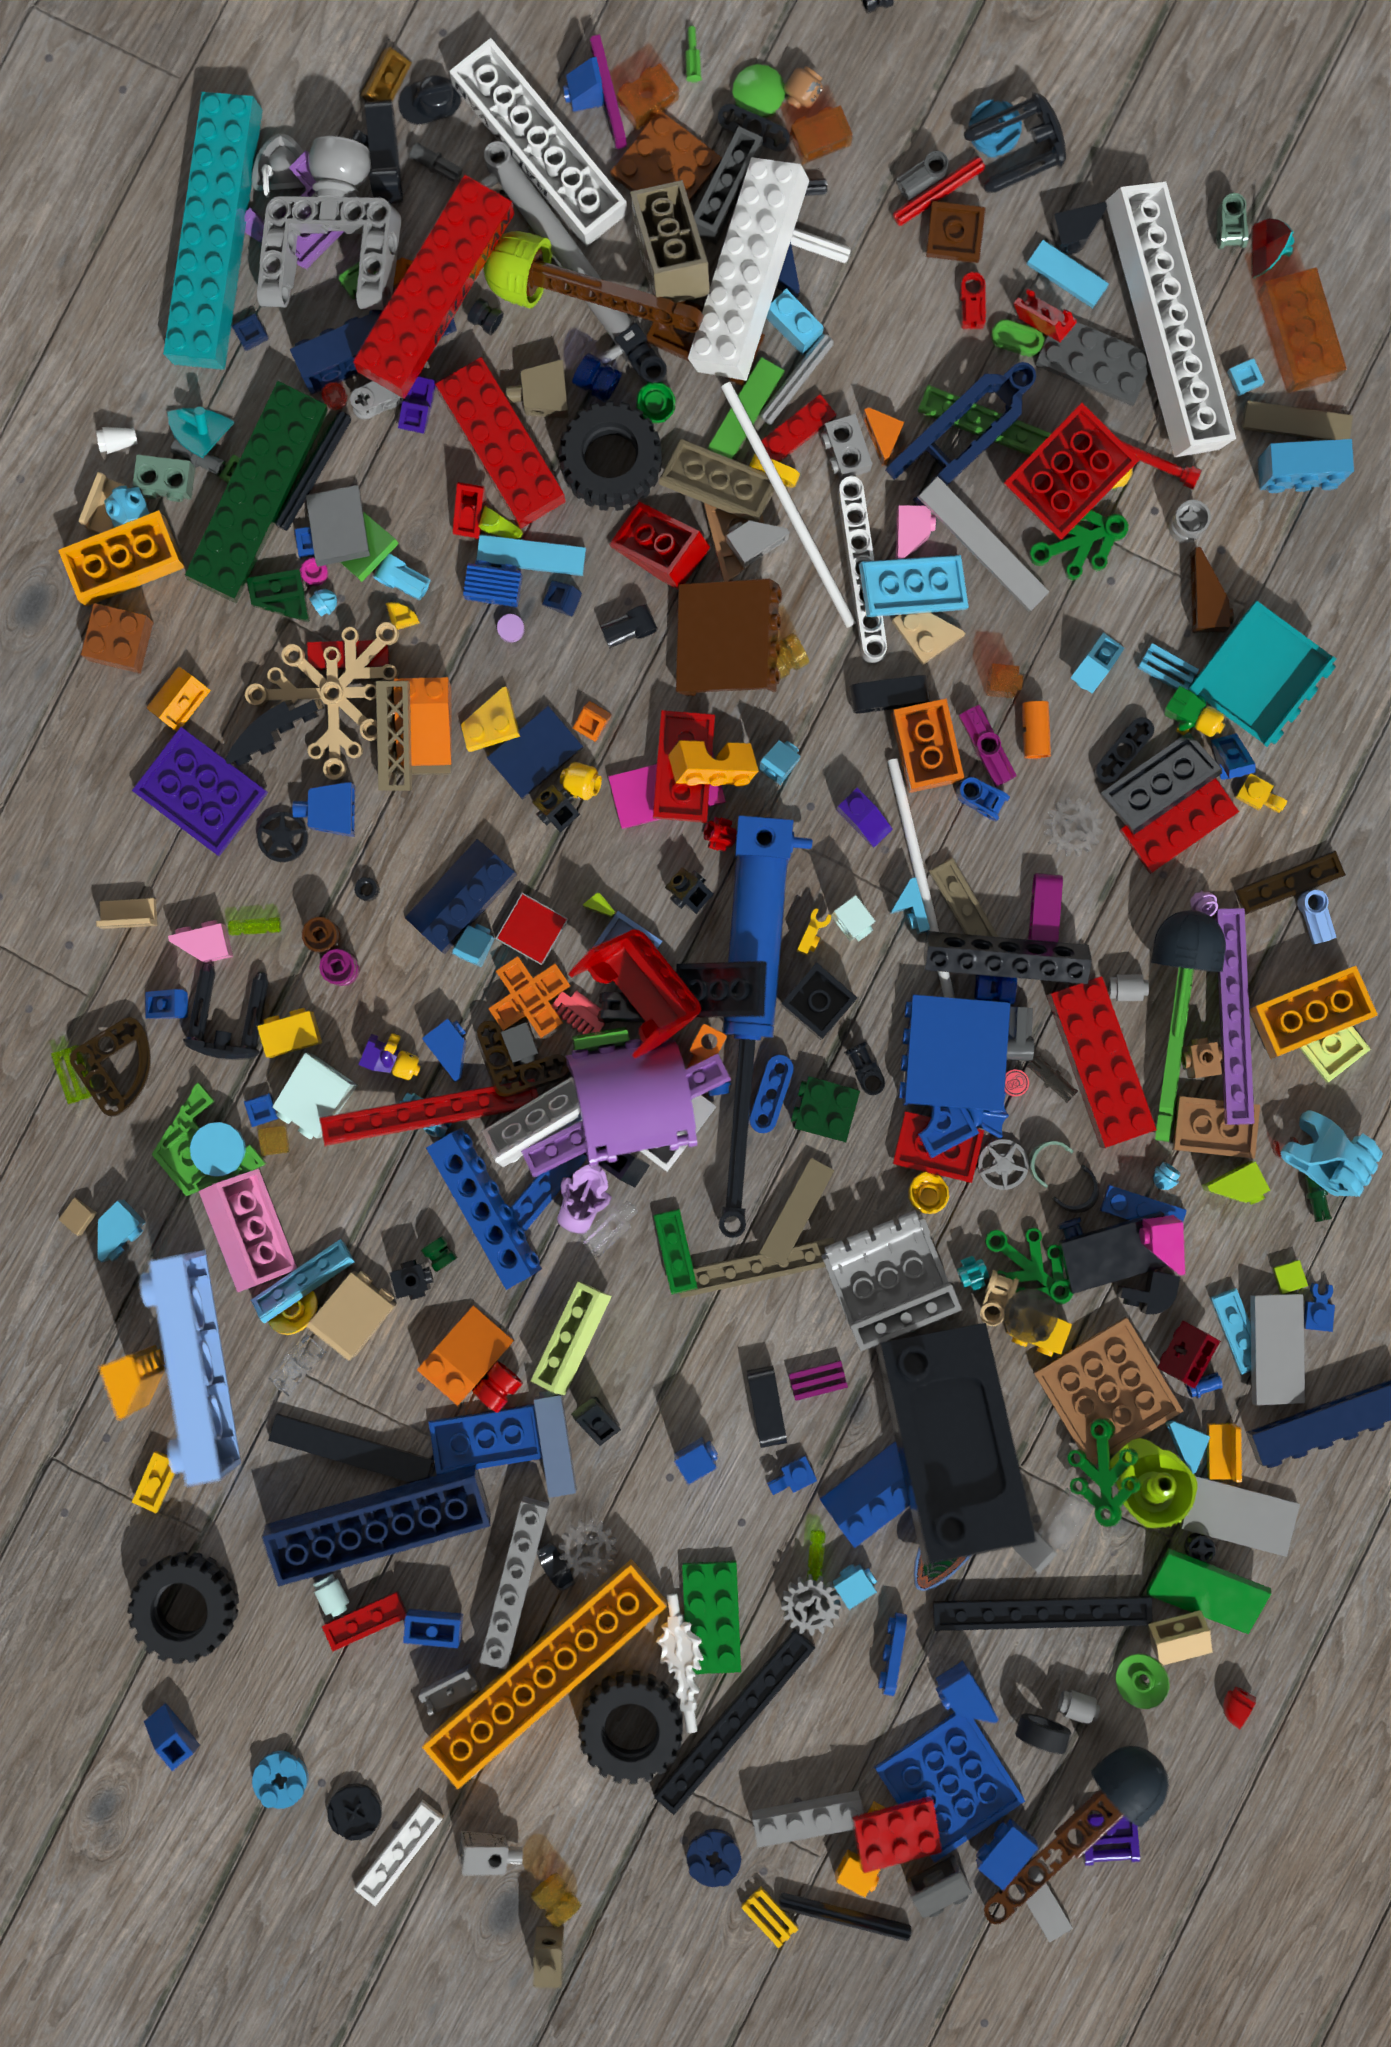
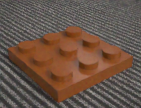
[611,110,722,203]

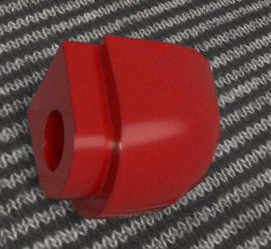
[1223,1687,1256,1729]

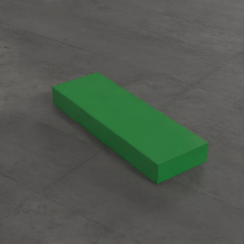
[653,1209,698,1295]

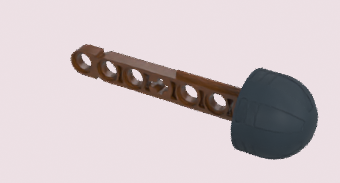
[984,1746,1169,1924]

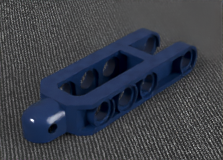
[885,362,1036,506]

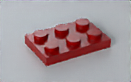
[892,1111,984,1183]
[852,1796,942,1873]

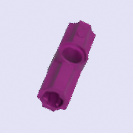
[958,705,1017,787]

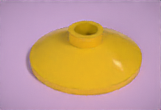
[268,1291,318,1335]

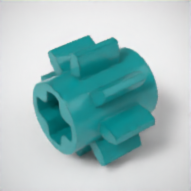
[956,1256,990,1291]

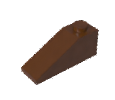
[1190,547,1234,633]

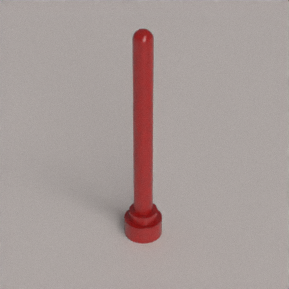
[1120,440,1202,490]

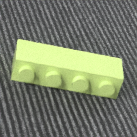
[531,1282,612,1395]

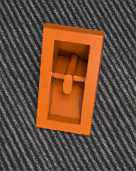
[862,407,904,466]

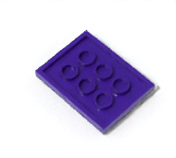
[132,727,268,857]

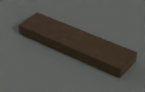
[1234,851,1345,915]

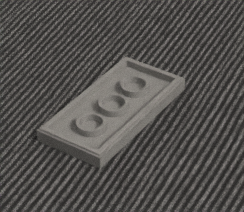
[1250,1294,1305,1405]
[1180,1475,1300,1557]

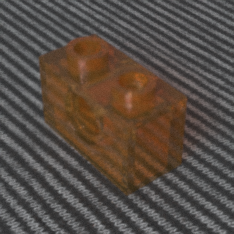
[617,63,679,130]

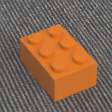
[891,698,964,793]

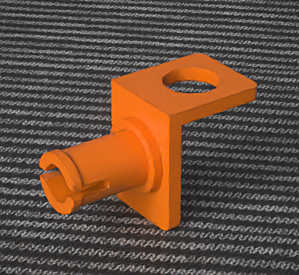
[687,1024,727,1069]

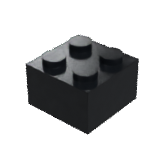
[780,962,858,1040]

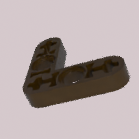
[475,1021,569,1097]

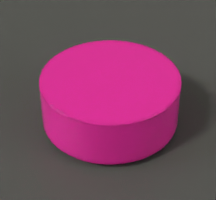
[300,557,329,586]

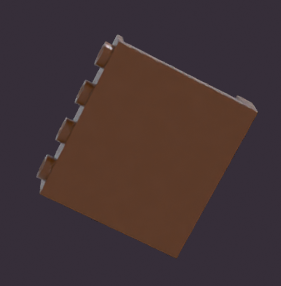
[676,579,782,696]

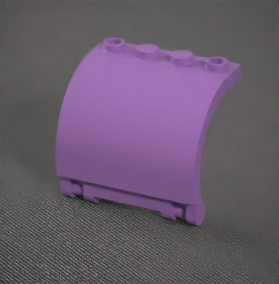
[566,1037,697,1166]

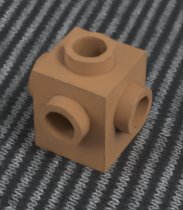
[1181,1038,1223,1078]

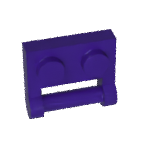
[1082,1813,1140,1866]

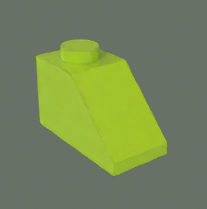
[1202,1161,1271,1205]

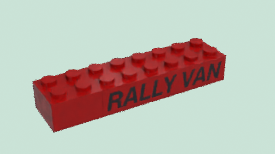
[353,175,514,399]

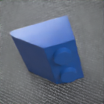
[935,1661,999,1723]

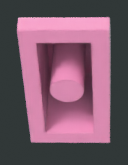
[896,505,936,559]

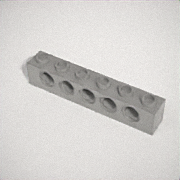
[480,1496,550,1669]

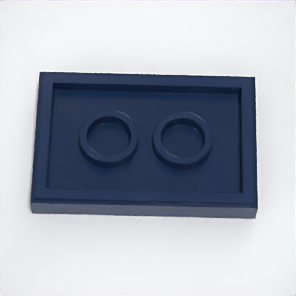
[487,706,583,799]

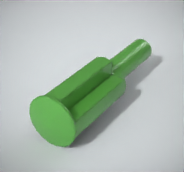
[686,26,702,83]

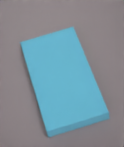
[859,555,969,617]

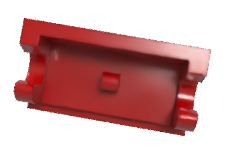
[1014,289,1077,342]

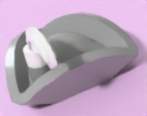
[252,134,305,198]

